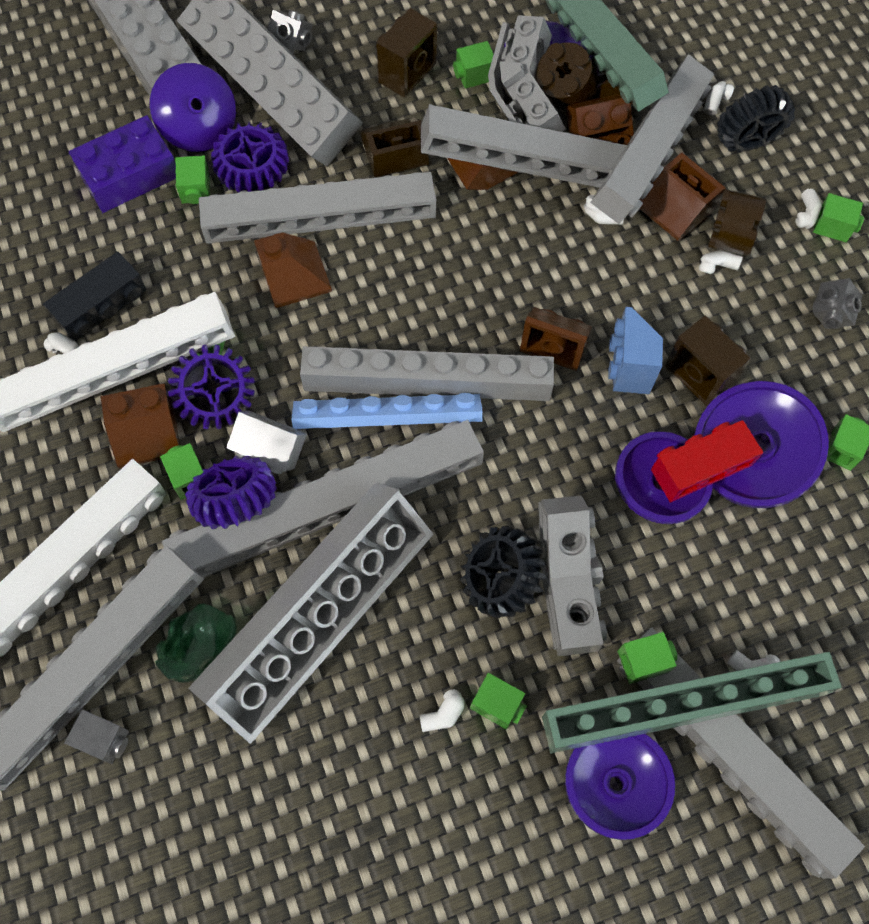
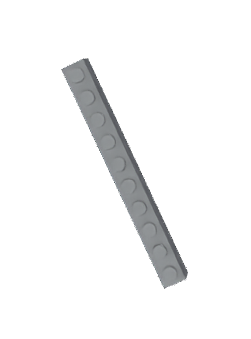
[162,420,484,577]

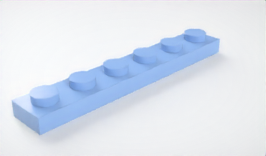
[292,393,483,429]

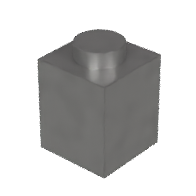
[64,709,129,764]

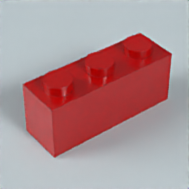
[651,420,764,503]

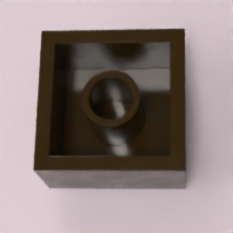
[376,8,437,98]
[665,315,751,406]

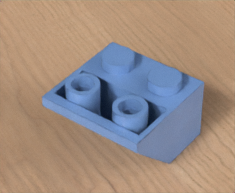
[608,307,663,394]

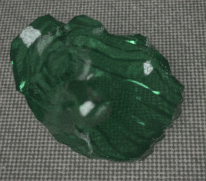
[155,604,237,683]

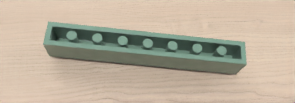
[546,0,669,111]
[542,652,842,754]

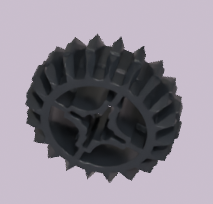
[716,85,795,153]
[459,526,547,618]

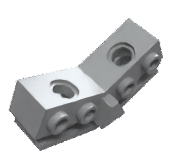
[488,15,566,132]
[538,495,607,656]

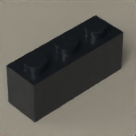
[43,251,147,341]

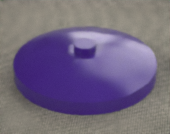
[695,381,829,508]

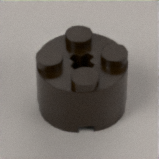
[536,42,599,110]
[708,189,766,256]

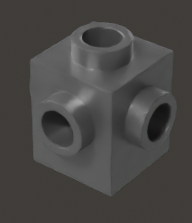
[268,9,313,54]
[813,278,862,329]

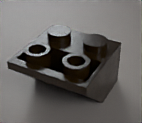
[359,117,429,177]

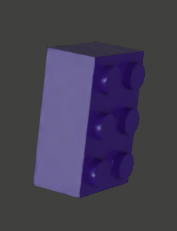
[68,115,176,213]

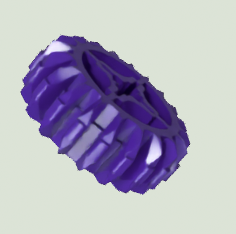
[211,121,289,193]
[168,345,255,430]
[185,456,277,530]

